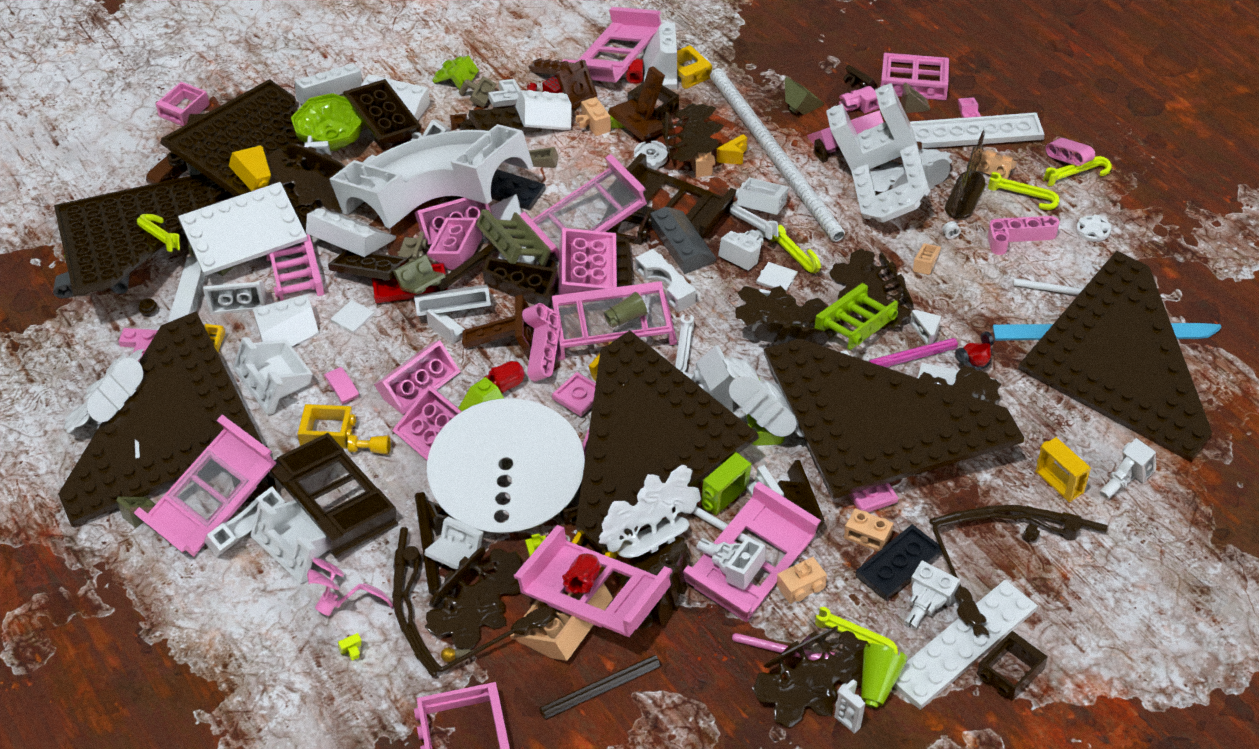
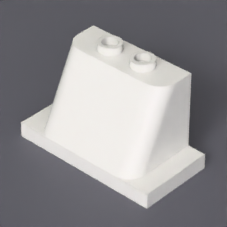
[643,22,677,89]
[233,337,313,415]
[250,500,331,583]

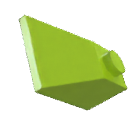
[458,377,505,411]

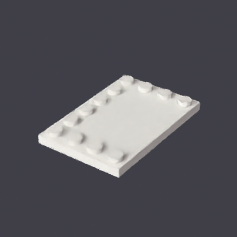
[178,182,307,276]

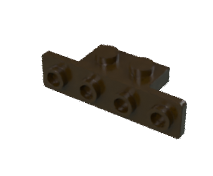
[777,460,825,533]

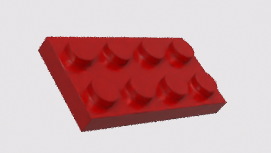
[372,263,448,303]

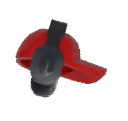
[954,331,994,370]

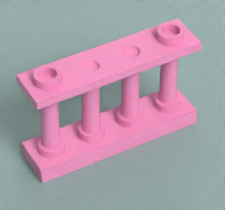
[266,234,324,301]

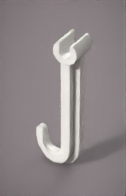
[730,201,778,239]
[675,314,694,372]

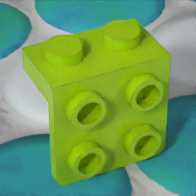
[432,55,479,90]

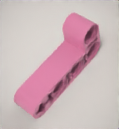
[988,216,1059,255]
[522,303,561,382]

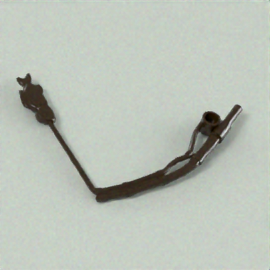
[929,505,1108,636]
[392,527,560,677]

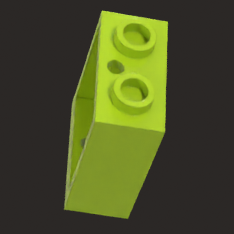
[701,452,751,515]

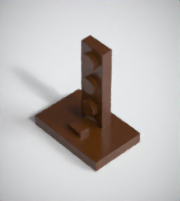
[608,66,665,141]
[462,295,534,360]

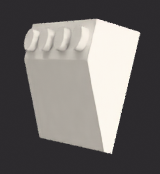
[361,74,430,121]
[306,208,396,257]

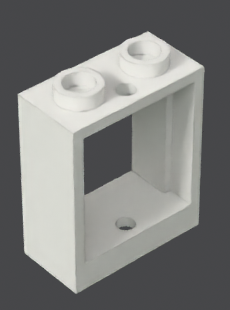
[735,177,789,215]

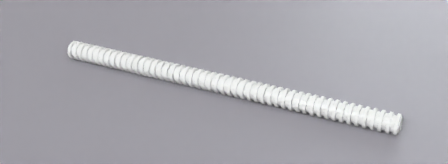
[710,68,845,242]

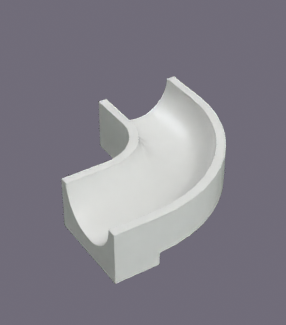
[330,124,533,228]

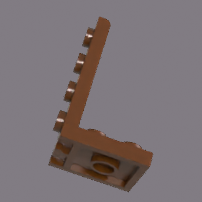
[528,58,597,110]

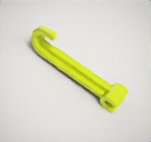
[1043,156,1112,186]
[988,172,1059,210]
[137,214,180,252]
[770,225,821,274]
[815,607,898,655]

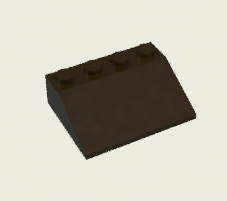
[343,79,422,144]

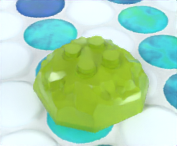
[291,93,365,151]

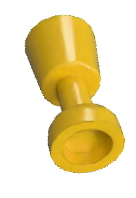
[348,435,391,455]

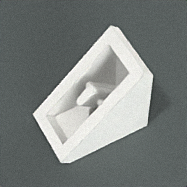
[910,310,941,345]

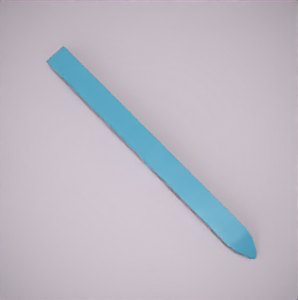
[993,323,1222,341]

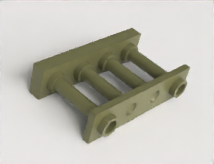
[476,209,552,266]

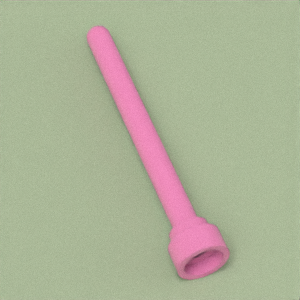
[732,633,836,661]

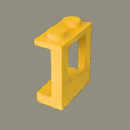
[677,45,712,89]

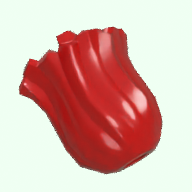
[484,361,525,393]
[562,553,601,594]

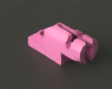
[839,86,879,114]

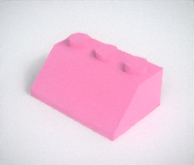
[427,218,484,270]

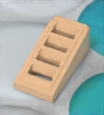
[913,243,941,275]

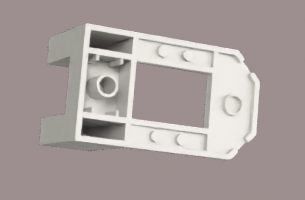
[826,83,930,223]

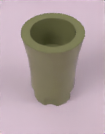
[604,292,648,328]

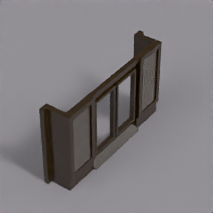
[608,153,737,239]
[265,433,398,559]

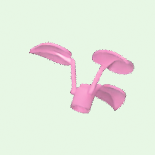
[307,557,393,616]

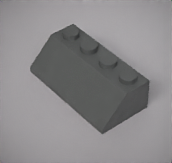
[650,206,716,275]

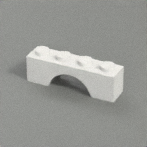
[635,249,696,313]
[204,487,285,557]

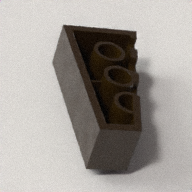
[482,256,559,308]

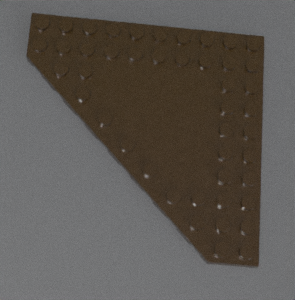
[160,79,318,234]
[54,173,229,296]
[1018,250,1212,462]
[58,311,262,527]
[576,330,759,553]
[763,339,1024,499]

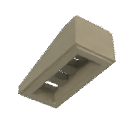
[529,147,558,168]

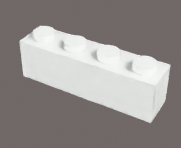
[295,64,362,104]
[414,285,491,316]

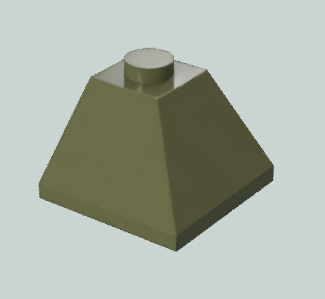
[785,77,824,115]

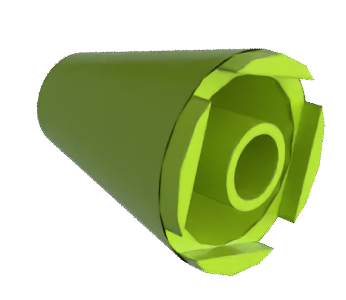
[861,643,908,708]

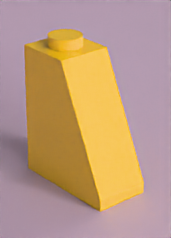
[229,145,271,191]

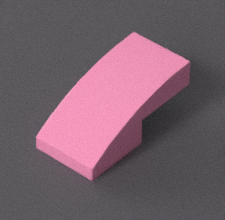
[958,98,981,118]
[324,367,359,404]

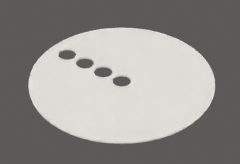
[427,398,585,533]

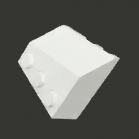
[253,294,319,347]
[693,345,734,413]

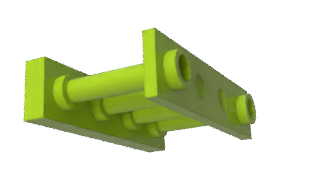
[815,283,898,350]

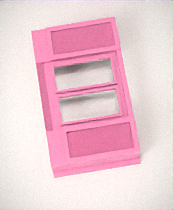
[562,7,662,83]
[683,481,821,622]
[514,525,672,637]

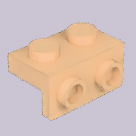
[976,150,1017,179]

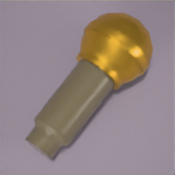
[441,647,474,662]

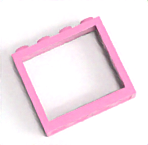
[414,682,510,749]

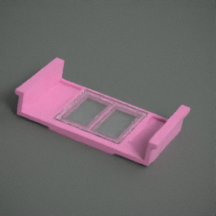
[134,415,276,557]

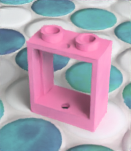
[155,82,210,126]

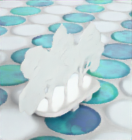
[870,149,952,192]
[64,349,144,433]
[723,357,804,438]
[599,465,701,558]

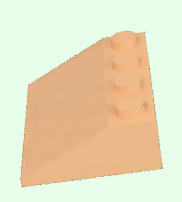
[510,579,613,661]

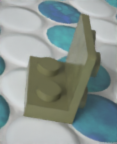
[393,254,446,294]

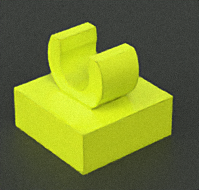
[525,533,546,557]
[338,633,362,661]

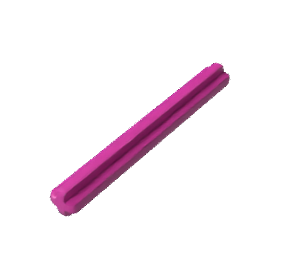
[869,338,958,367]

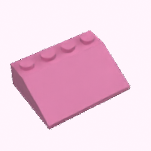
[559,228,617,295]
[392,385,462,460]

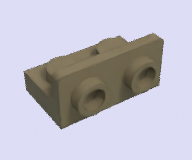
[398,232,428,262]

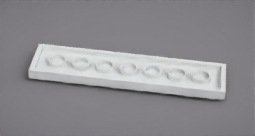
[910,113,1045,148]
[893,580,1038,710]

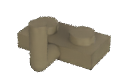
[459,76,497,108]

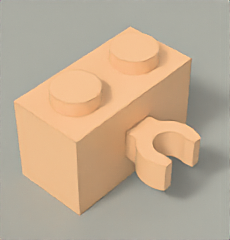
[575,97,611,136]
[776,557,827,604]

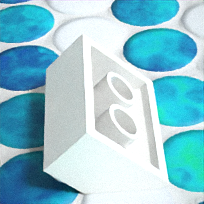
[515,90,571,130]
[203,282,266,315]

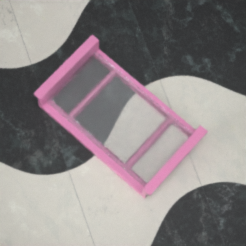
[520,154,647,261]
[551,281,677,360]

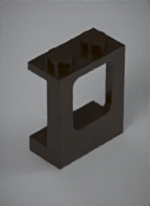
[600,203,652,245]

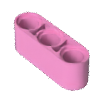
[1046,138,1095,166]

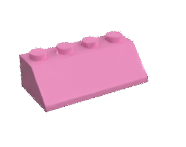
[807,110,884,154]
[415,198,491,245]
[374,340,461,414]

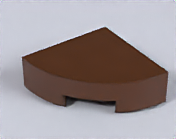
[450,114,467,130]

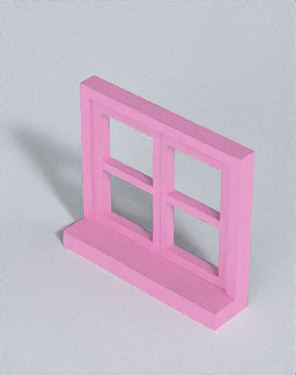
[881,53,949,100]

